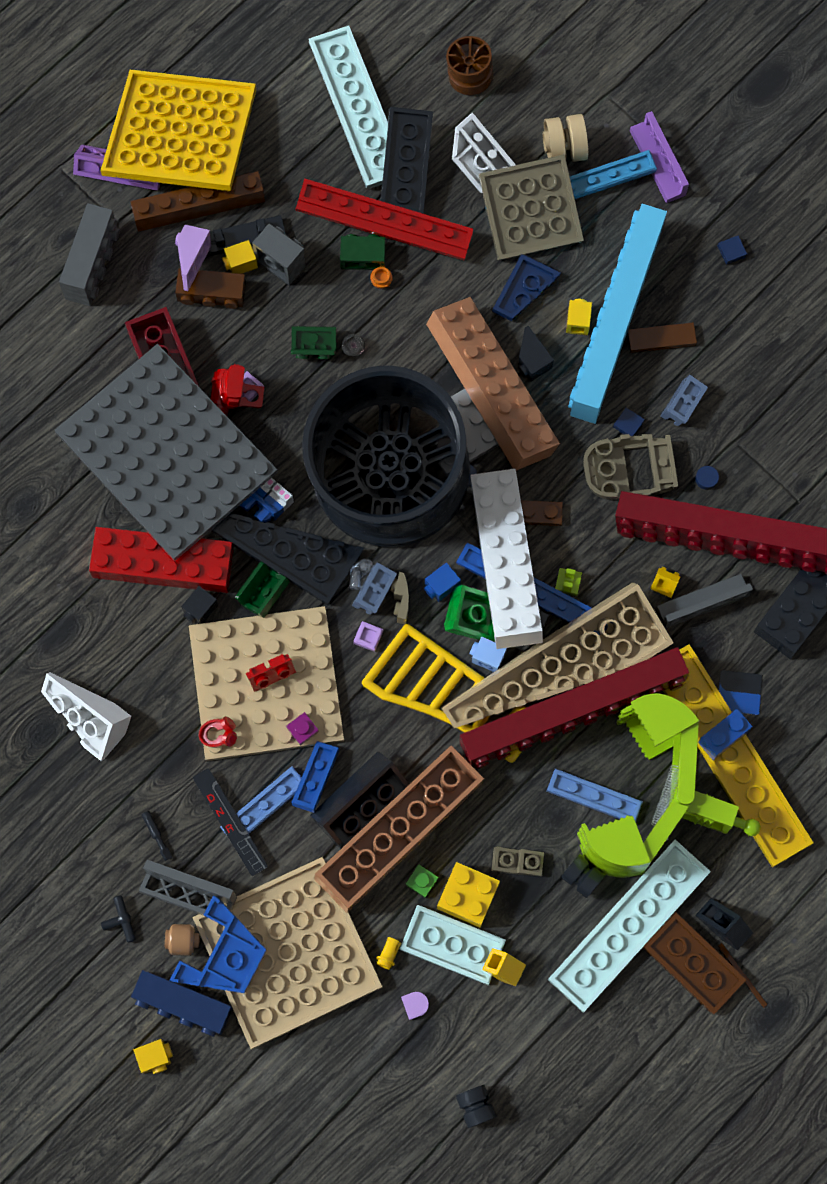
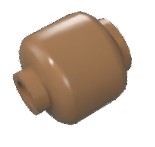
[165,924,200,956]

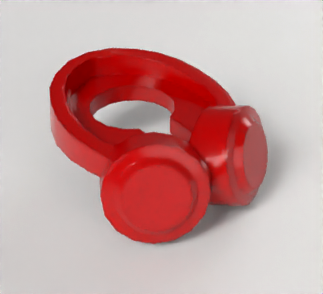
[198,716,237,748]

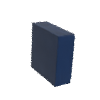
[718,236,747,265]
[613,408,645,436]

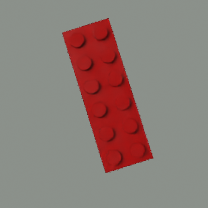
[89,527,234,593]

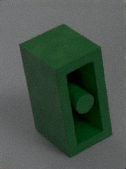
[340,234,385,270]

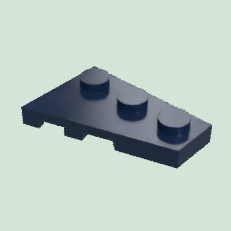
[492,254,561,321]

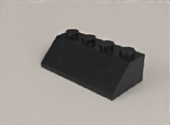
[310,751,409,849]

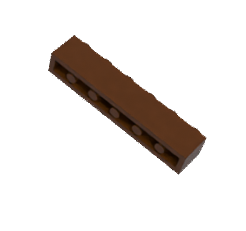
[130,171,265,232]

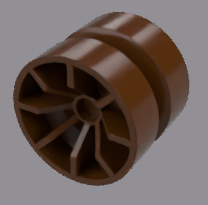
[446,36,493,95]

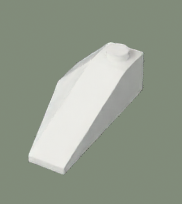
[41,672,131,761]

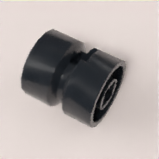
[561,854,606,899]
[456,1084,497,1128]

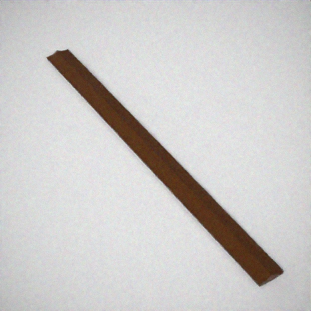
[718,943,767,1008]

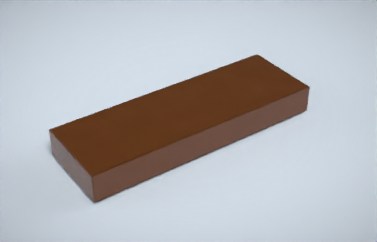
[627,322,697,353]

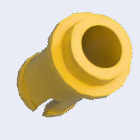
[376,937,402,970]

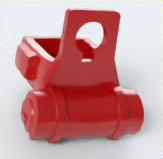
[211,364,264,416]

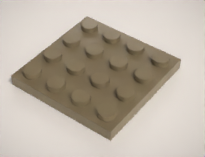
[478,155,584,261]

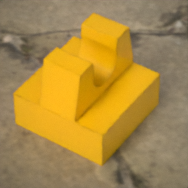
[650,566,680,598]

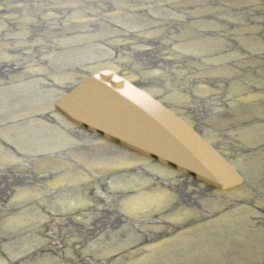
[442,583,673,728]

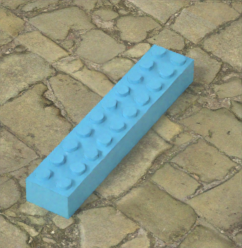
[568,204,667,424]

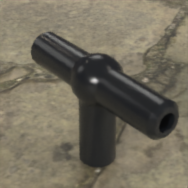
[101,895,136,943]

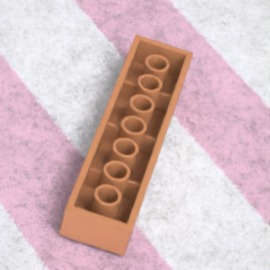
[426,297,560,471]
[314,746,484,913]

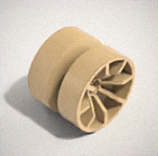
[543,114,588,162]

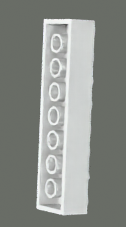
[470,469,543,649]

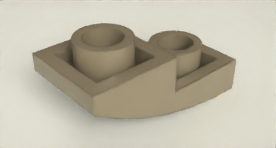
[391,572,409,625]
[491,847,544,876]

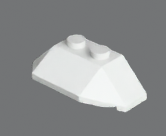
[452,113,515,193]

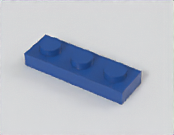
[292,741,339,813]

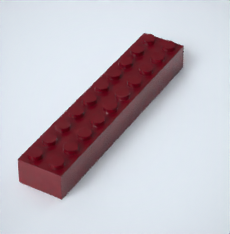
[615,491,827,574]
[460,647,689,769]

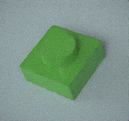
[406,865,438,898]

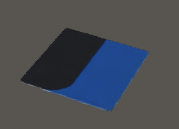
[719,670,762,715]

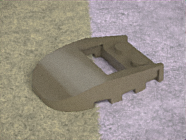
[583,434,678,500]

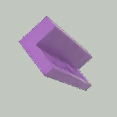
[630,111,689,203]
[73,145,160,191]

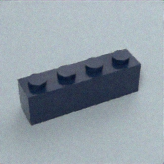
[131,970,233,1037]

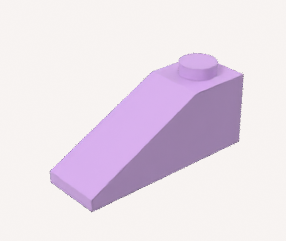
[175,225,211,291]

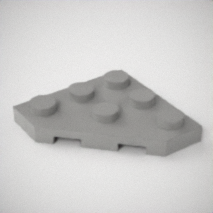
[437,389,499,476]

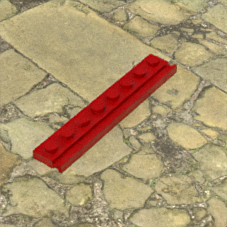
[295,178,473,261]

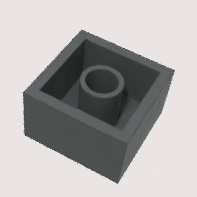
[252,224,306,286]

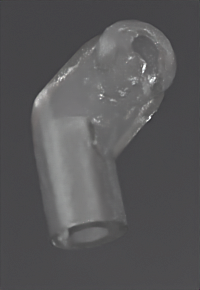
[350,559,373,590]

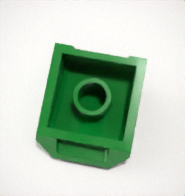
[444,585,495,642]

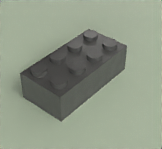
[59,203,120,306]

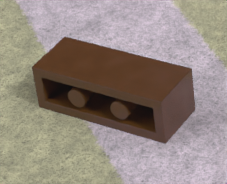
[175,268,246,309]

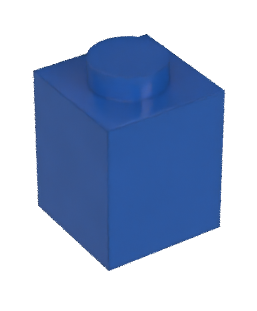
[424,562,461,602]

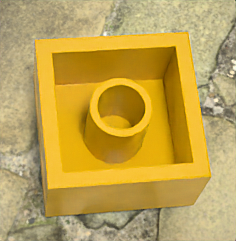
[437,862,500,928]

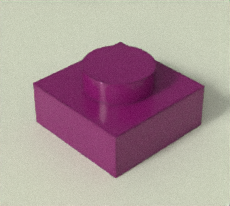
[286,712,319,746]

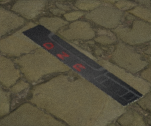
[193,768,268,876]

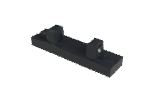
[206,215,286,257]

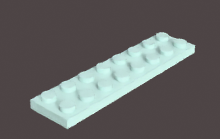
[309,26,388,189]
[548,840,711,1013]

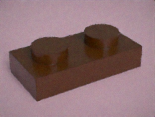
[521,500,562,526]

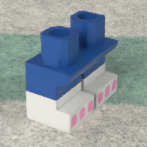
[240,478,294,523]

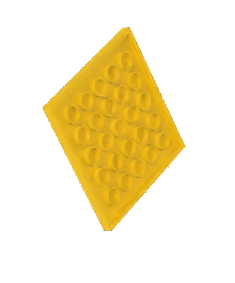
[101,70,257,191]

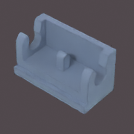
[660,375,708,426]
[352,562,397,614]

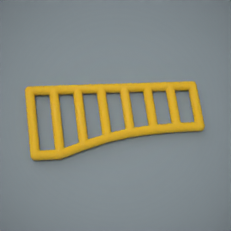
[362,624,527,763]

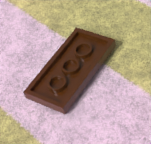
[643,913,746,1015]

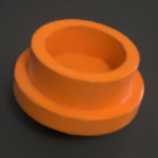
[370,267,392,289]

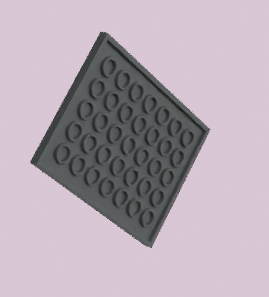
[54,344,278,561]

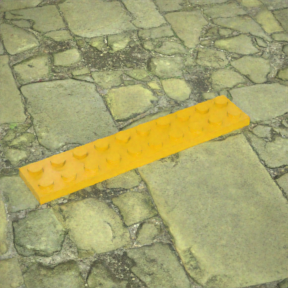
[663,644,813,868]

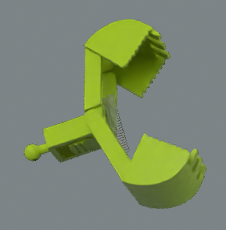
[577,694,761,878]

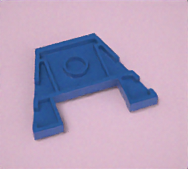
[170,896,267,993]

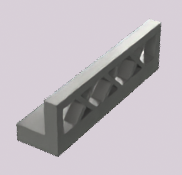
[656,574,753,629]
[139,860,237,916]

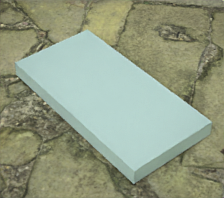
[400,905,506,985]

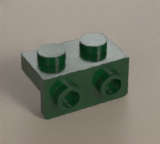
[291,326,336,359]
[235,562,290,618]

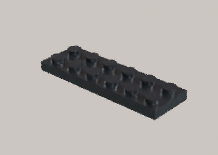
[380,107,433,238]

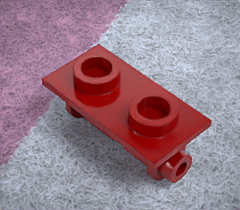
[246,653,296,692]

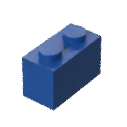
[698,709,753,760]

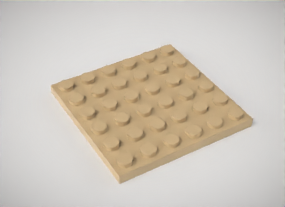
[189,606,344,761]
[193,857,382,1050]

